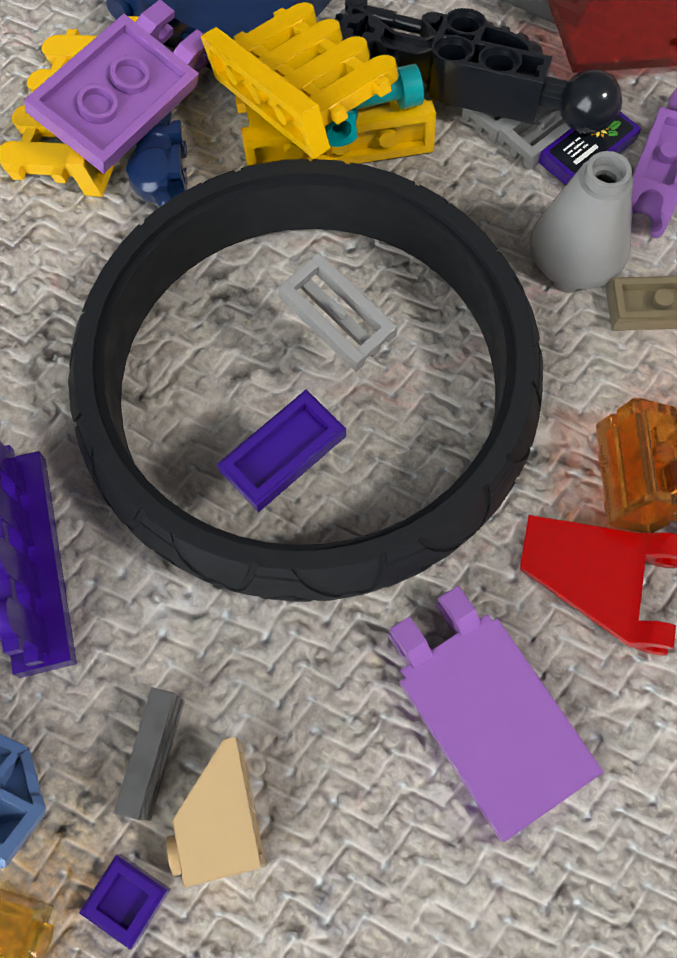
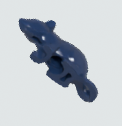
[126,111,188,207]

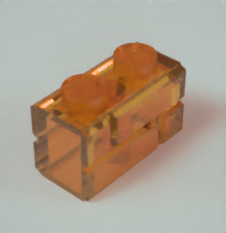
[596,398,677,533]

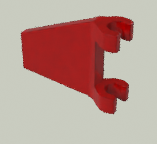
[520,515,677,656]

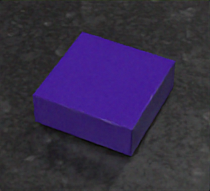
[79,854,171,950]

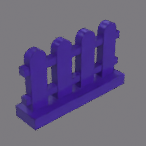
[0,441,77,678]

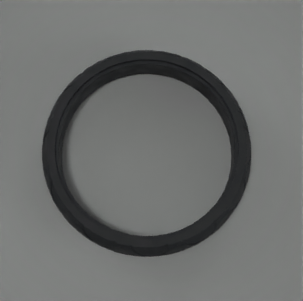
[68,159,543,602]

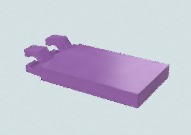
[24,0,209,174]
[388,585,604,842]

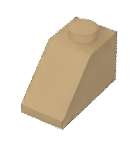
[166,737,267,888]

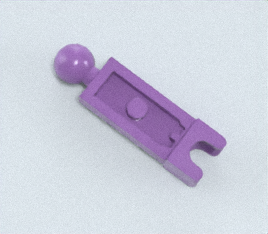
[632,88,677,238]

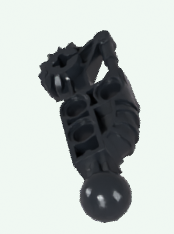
[335,0,622,134]

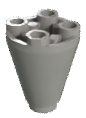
[529,151,633,293]

